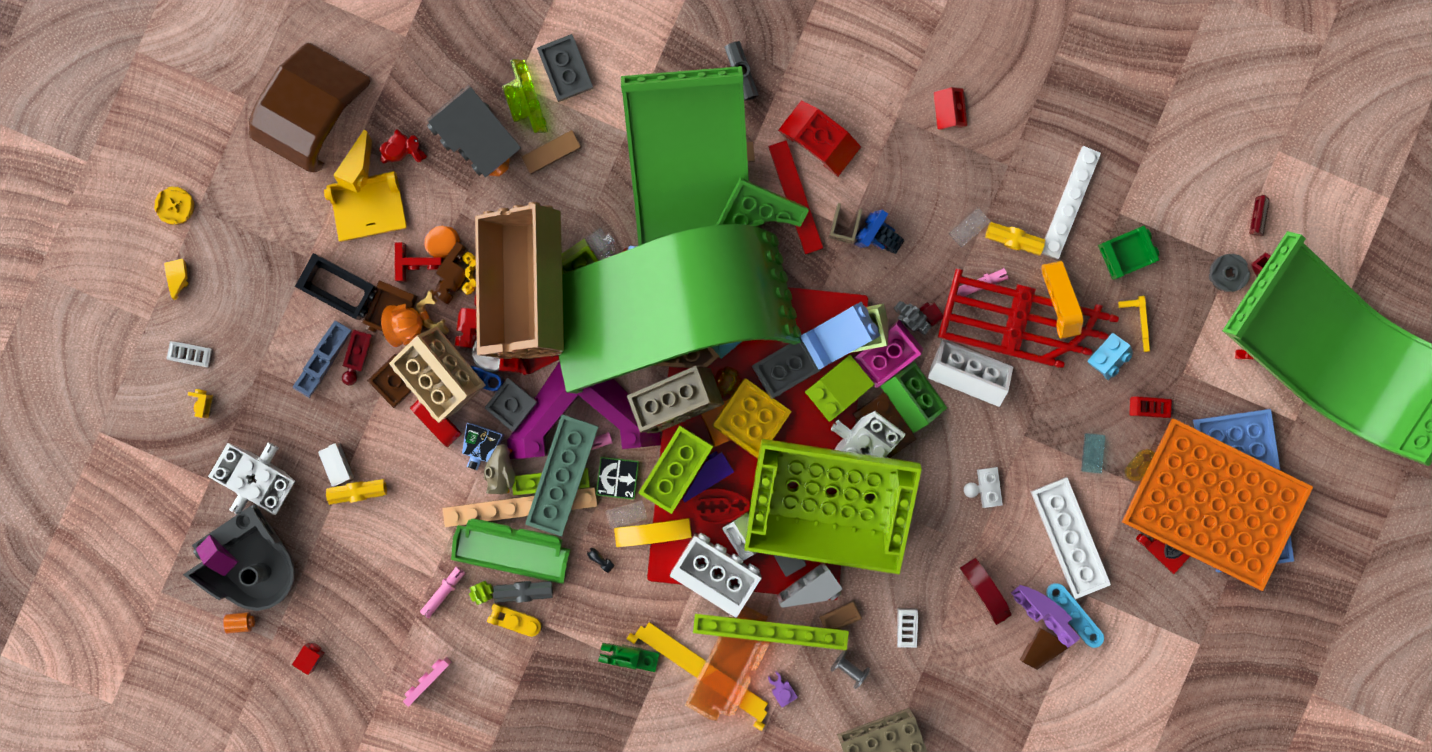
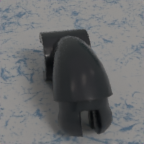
[587,548,615,573]

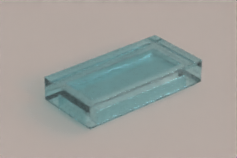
[1081,433,1105,473]

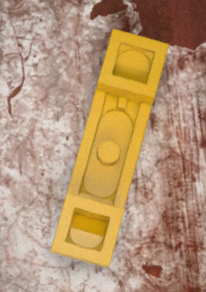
[614,518,692,547]

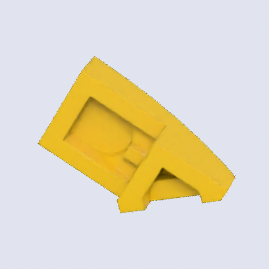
[164,258,189,300]

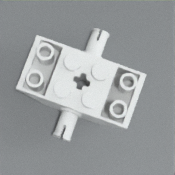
[831,411,905,458]
[208,442,295,515]

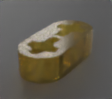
[1124,449,1155,481]

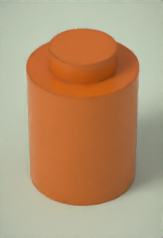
[223,612,255,634]

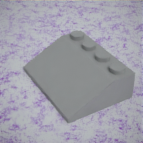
[777,563,842,608]

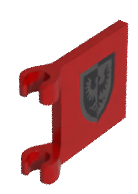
[1136,534,1191,574]

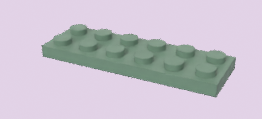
[525,414,599,537]

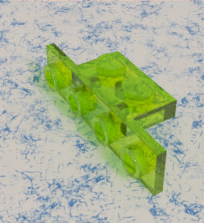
[502,59,548,133]

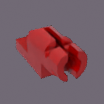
[455,295,477,348]

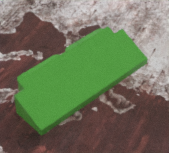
[451,519,570,584]

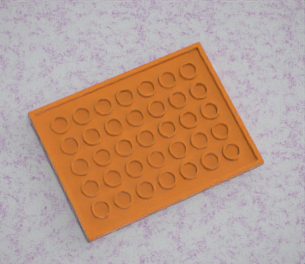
[1122,418,1313,591]

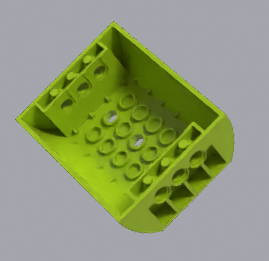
[744,439,922,574]

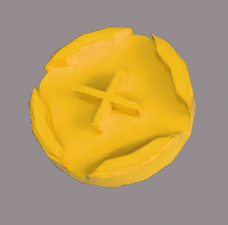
[154,187,194,225]

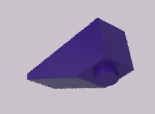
[683,451,734,503]

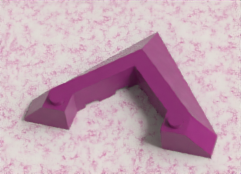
[507,361,661,459]

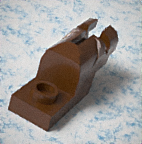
[434,242,467,305]

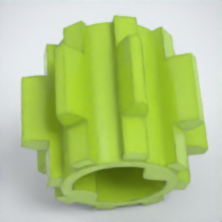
[469,580,493,605]

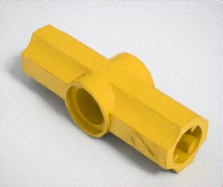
[985,222,1045,256]
[326,479,387,505]

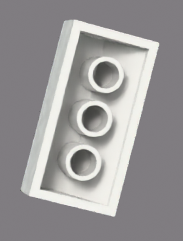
[928,339,1013,407]

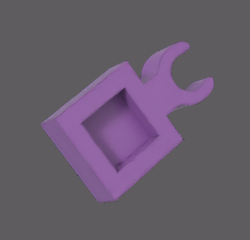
[768,671,798,707]

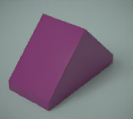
[196,535,239,576]

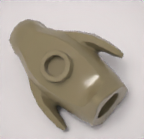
[484,444,515,494]

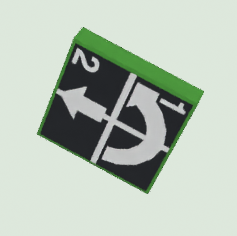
[596,457,639,499]

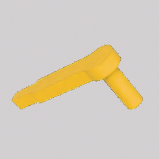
[1118,296,1150,352]

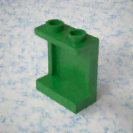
[1098,226,1160,280]

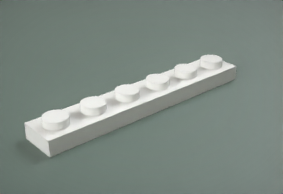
[1042,146,1101,260]

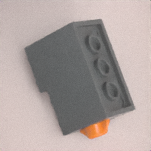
[427,85,521,178]

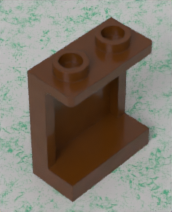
[361,280,418,337]

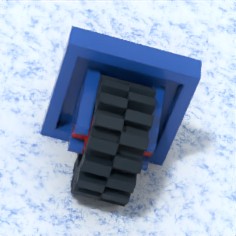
[854,210,904,254]

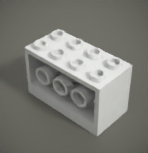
[670,533,761,618]

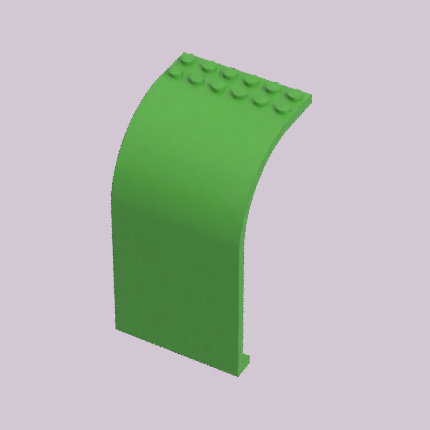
[621,66,749,246]
[559,224,801,394]
[1222,231,1432,466]

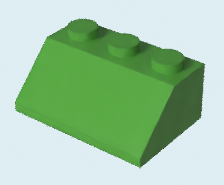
[880,362,947,433]

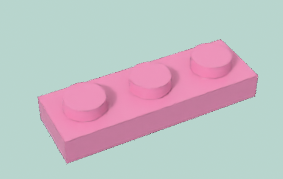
[403,657,452,707]

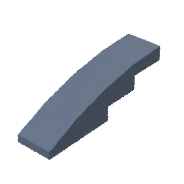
[293,321,351,398]

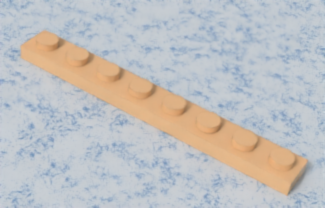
[442,487,598,527]

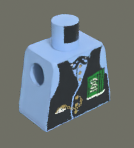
[462,423,505,470]

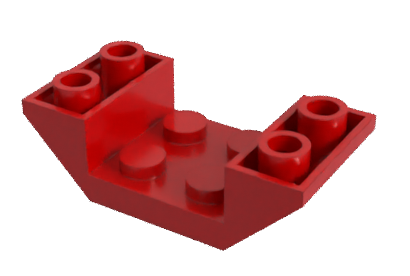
[778,100,861,177]

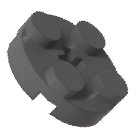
[1209,254,1250,292]

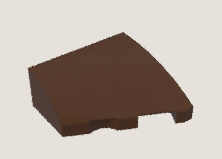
[1020,627,1069,670]

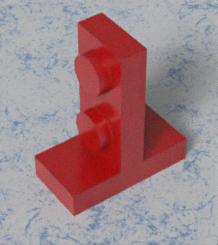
[395,242,444,282]

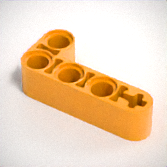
[1041,261,1083,339]

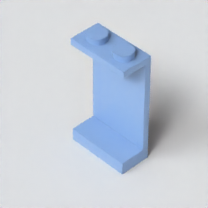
[801,302,880,370]

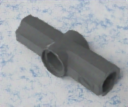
[724,41,759,101]
[493,581,553,603]

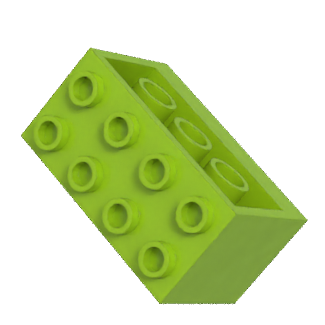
[638,425,713,514]

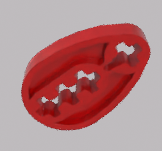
[694,488,750,525]

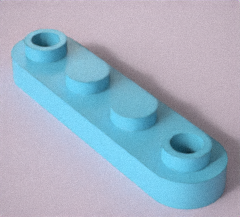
[1046,583,1104,648]

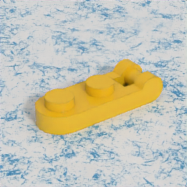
[487,603,542,637]

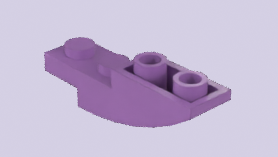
[1011,585,1080,648]

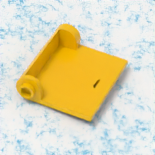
[324,171,407,242]

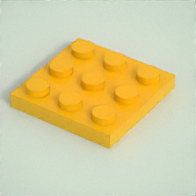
[712,378,792,459]

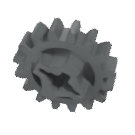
[894,301,931,335]

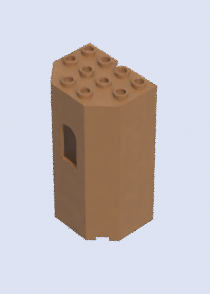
[475,202,564,359]

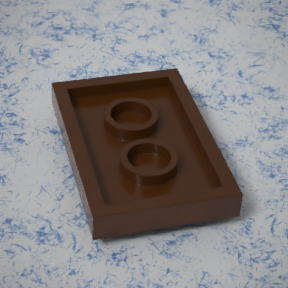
[853,392,916,458]

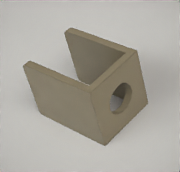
[828,203,863,244]

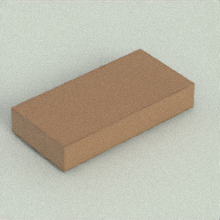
[819,601,862,630]

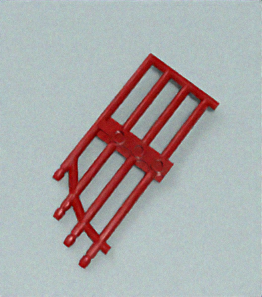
[938,268,1119,368]

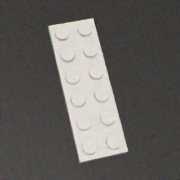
[1030,477,1111,599]

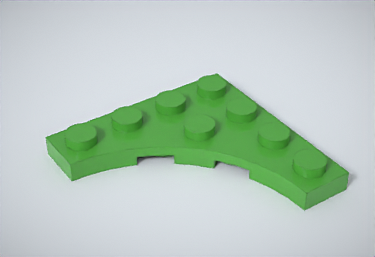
[716,178,809,227]

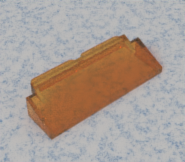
[685,605,771,721]

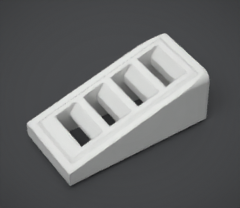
[167,341,212,368]
[897,608,918,648]

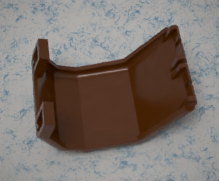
[249,43,370,173]

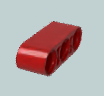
[410,400,462,447]

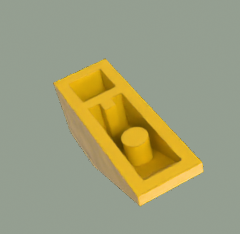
[333,130,372,193]

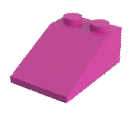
[854,320,923,388]

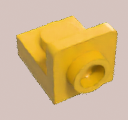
[188,389,213,418]

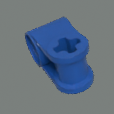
[471,365,504,392]

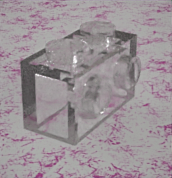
[585,228,617,260]

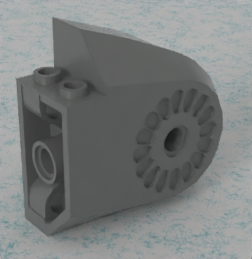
[183,505,295,611]

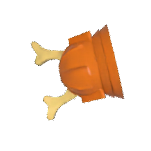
[381,289,449,347]

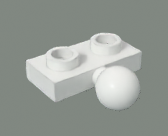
[964,467,1003,508]

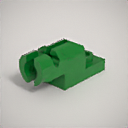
[598,642,659,672]

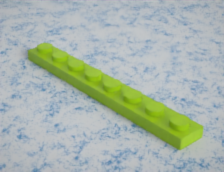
[693,614,849,650]

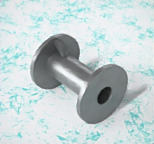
[830,650,870,689]

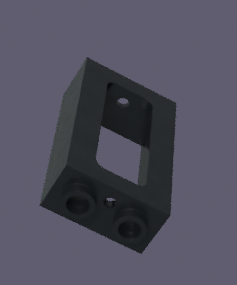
[295,253,378,320]

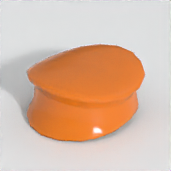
[424,225,459,258]

